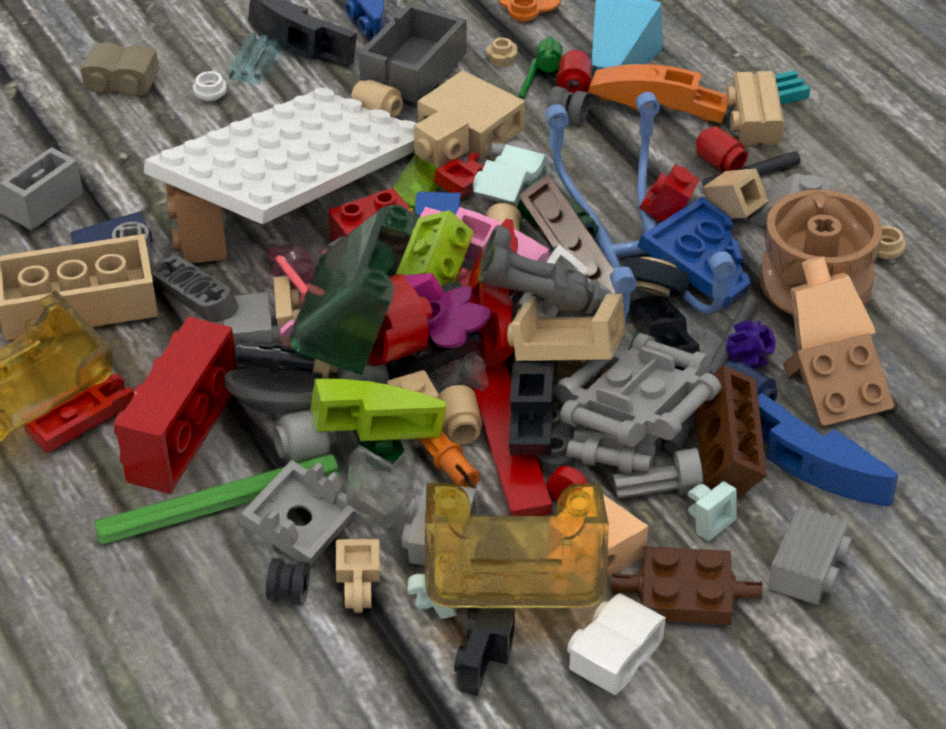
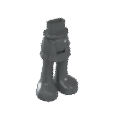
[478,225,613,314]

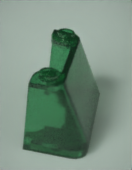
[289,204,419,376]

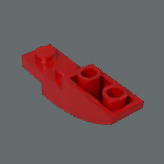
[468,218,518,368]

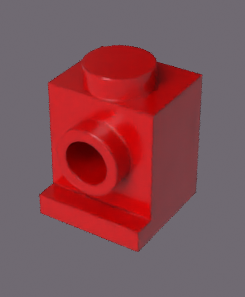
[639,164,699,222]

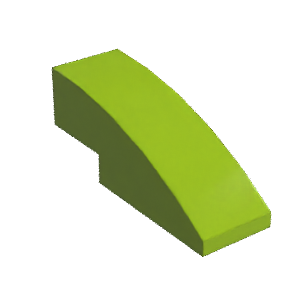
[310,379,446,441]

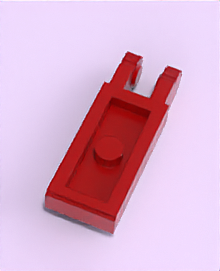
[23,374,135,453]

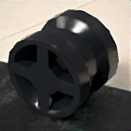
[266,558,310,605]

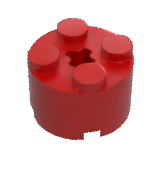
[343,274,432,366]

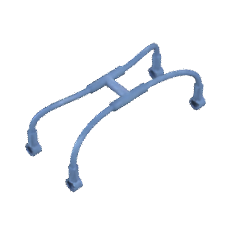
[545,92,736,327]

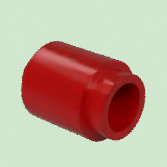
[557,50,592,93]
[696,126,748,173]

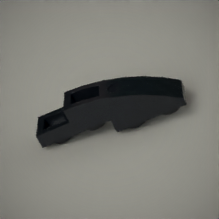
[248,0,357,67]
[509,355,557,455]
[454,526,515,696]

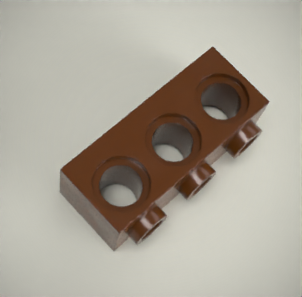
[695,365,767,500]

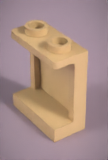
[418,70,525,161]
[508,293,626,361]

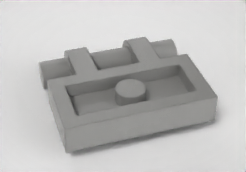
[567,424,662,473]

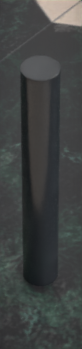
[702,151,800,187]

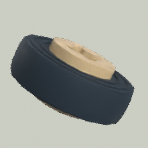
[623,257,690,297]

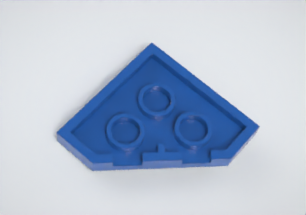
[637,197,751,309]

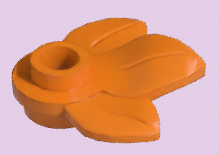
[498,0,561,22]

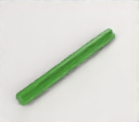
[95,454,339,544]

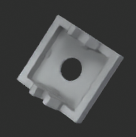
[240,460,360,566]

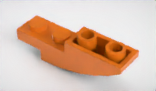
[588,64,728,124]

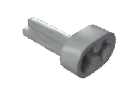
[613,448,703,499]

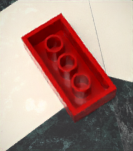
[114,317,237,494]

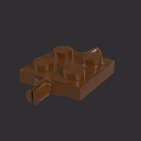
[612,546,763,625]

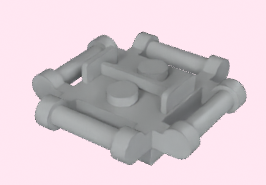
[554,333,721,447]

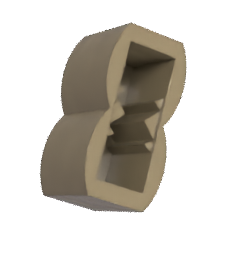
[80,43,160,96]

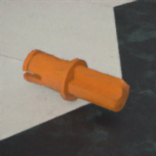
[418,431,481,488]

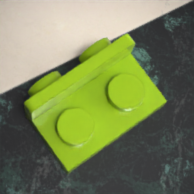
[396,210,474,286]

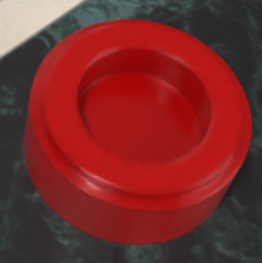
[547,466,589,506]

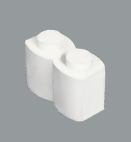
[567,593,666,695]

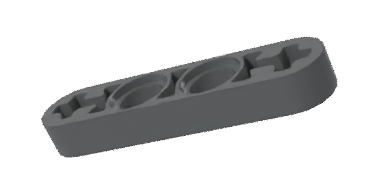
[151,256,238,322]

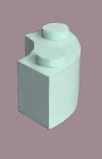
[473,145,551,208]

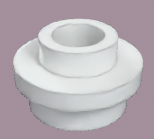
[193,71,227,102]

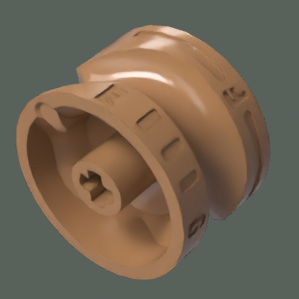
[760,190,882,315]

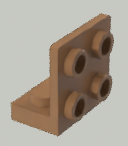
[783,333,894,428]

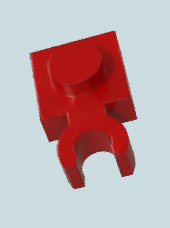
[433,152,484,198]

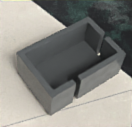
[359,3,467,104]

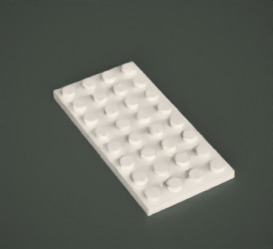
[144,88,417,224]

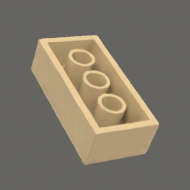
[0,234,158,341]

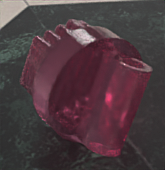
[268,245,317,290]

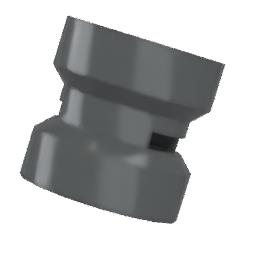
[547,86,590,126]

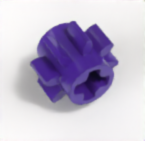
[726,319,776,368]

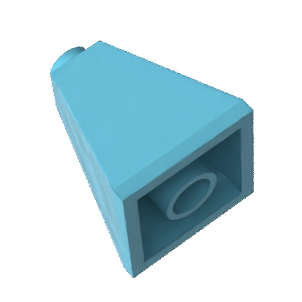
[592,0,663,77]

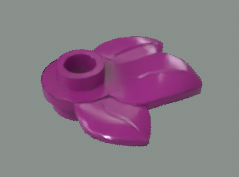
[427,286,491,348]

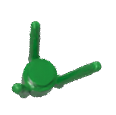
[518,37,563,99]

